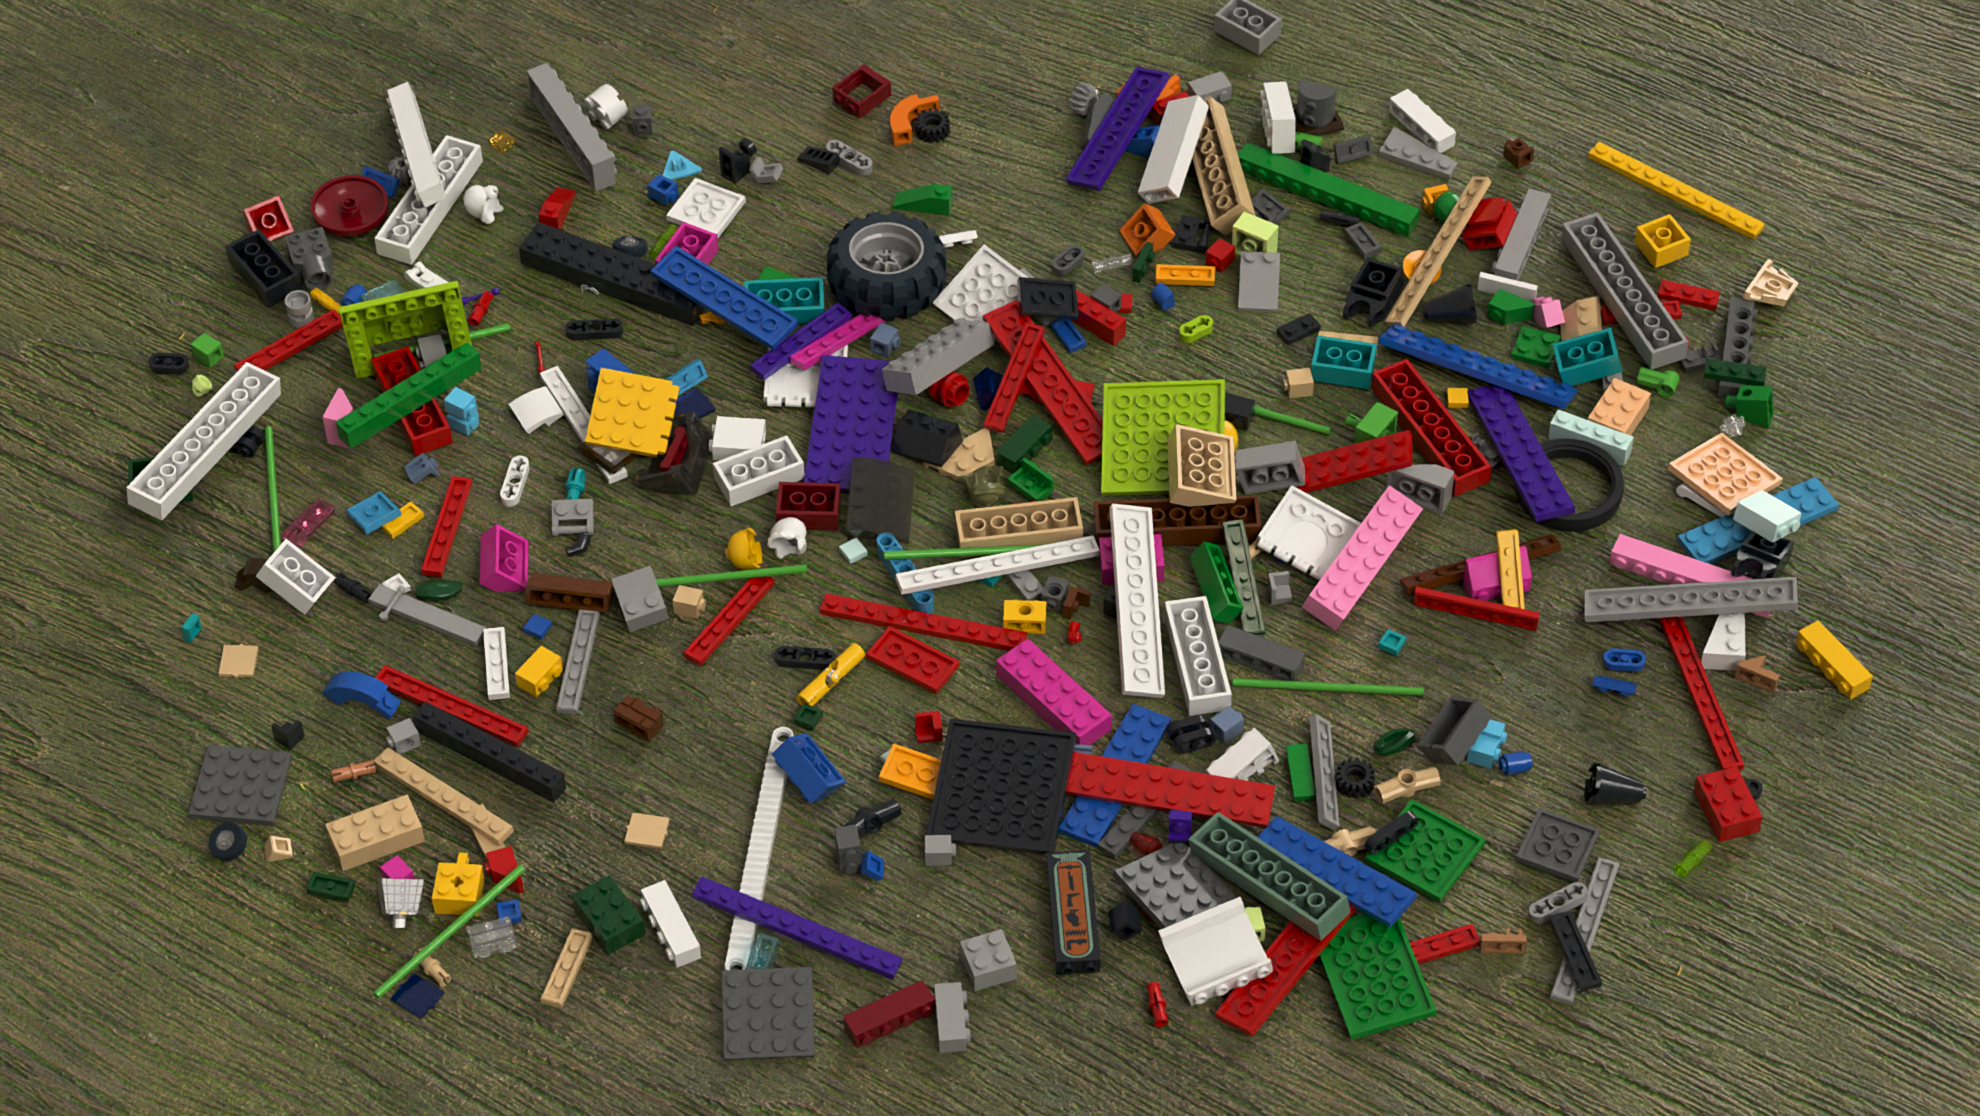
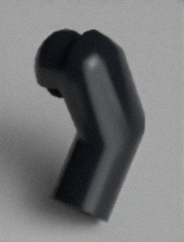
[566,532,591,558]

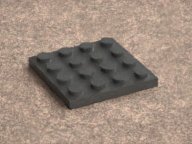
[189,745,293,826]
[1113,842,1236,929]
[722,967,815,1061]

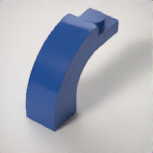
[322,671,401,719]

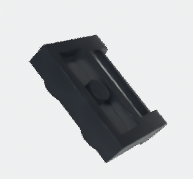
[1173,215,1214,253]

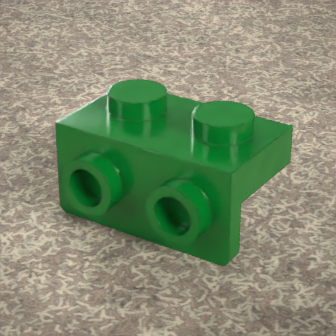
[1007,458,1054,502]

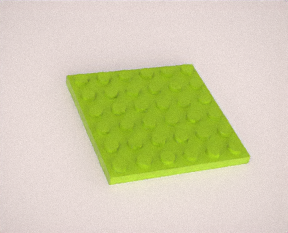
[1101,379,1225,496]

